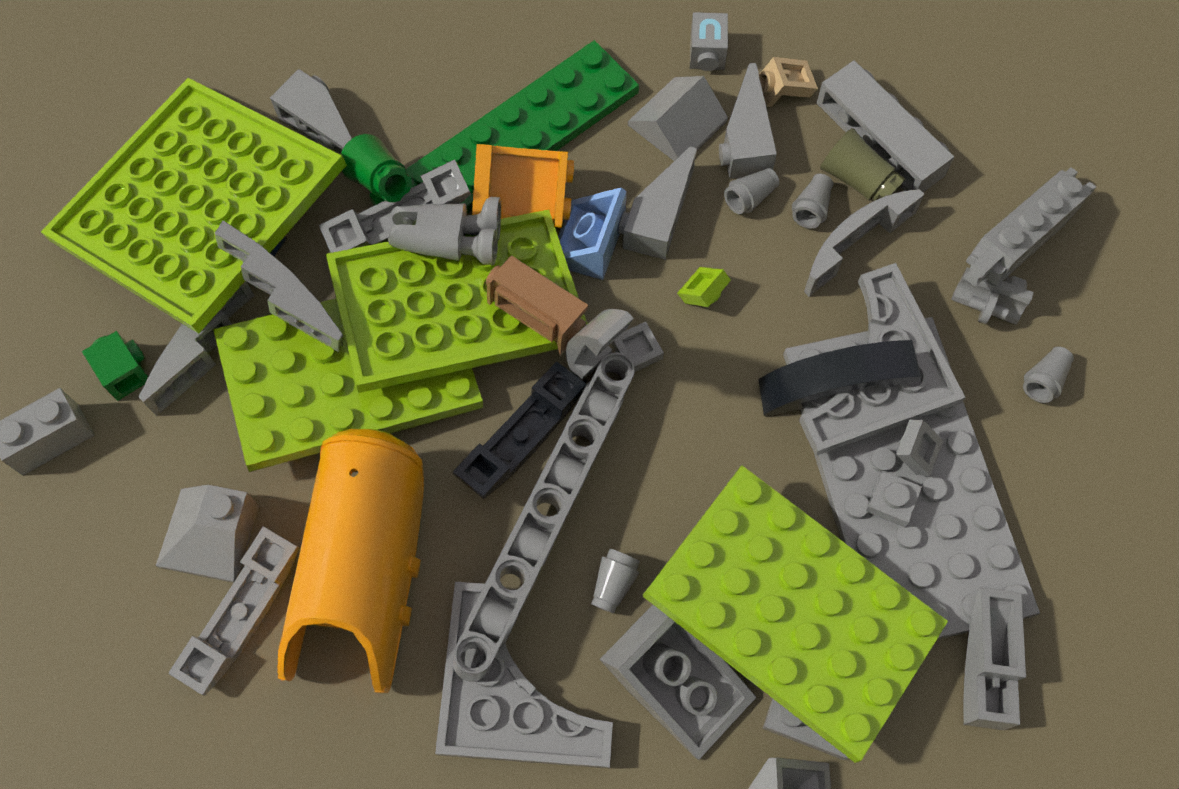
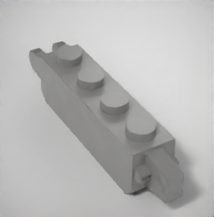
[963,167,1096,287]

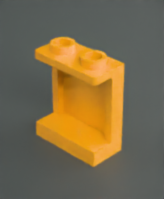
[472,144,574,228]

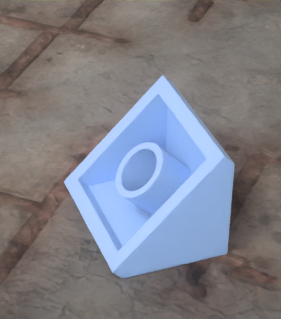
[558,187,627,280]

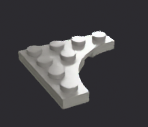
[799,263,966,456]
[435,582,613,769]

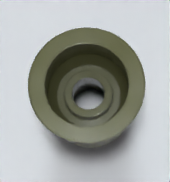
[820,128,906,201]

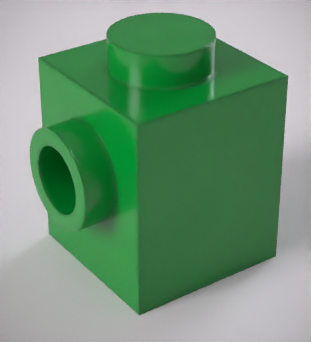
[81,331,149,401]

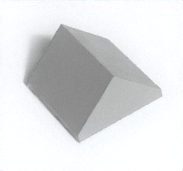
[628,76,728,161]

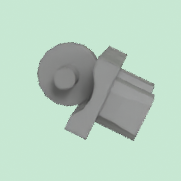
[951,267,1034,325]

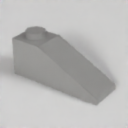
[719,63,777,179]
[270,69,352,155]
[618,147,697,260]

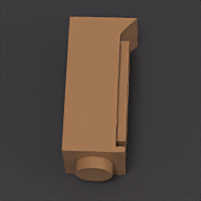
[486,255,588,355]

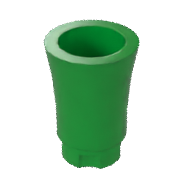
[341,134,412,203]

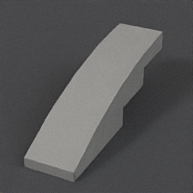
[214,221,343,352]
[139,281,254,416]

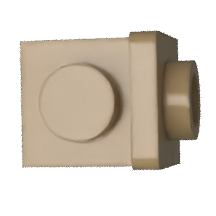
[759,57,818,107]

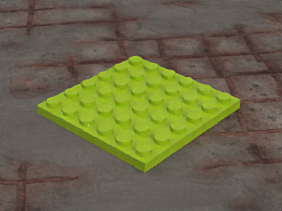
[41,78,347,334]

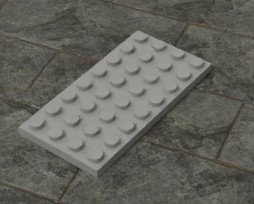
[783,317,1040,640]

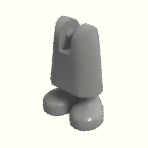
[388,197,501,265]

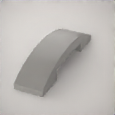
[319,160,471,253]
[804,189,925,296]
[566,309,634,381]
[168,526,299,696]

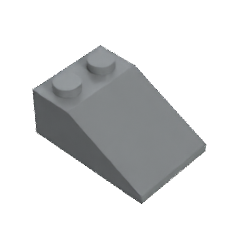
[600,605,756,760]

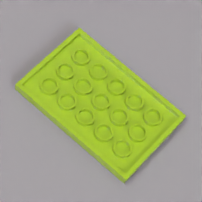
[326,210,587,393]
[213,298,483,472]
[642,465,948,763]

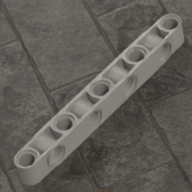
[453,352,635,682]

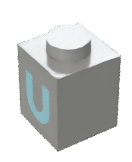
[690,12,728,71]

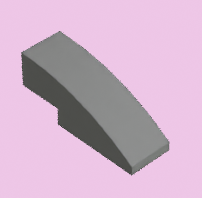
[963,587,1026,730]

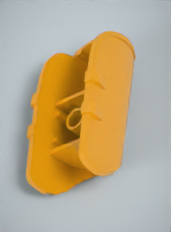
[277,429,424,693]

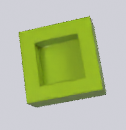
[677,267,731,307]

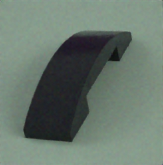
[758,340,922,417]
[453,361,587,499]

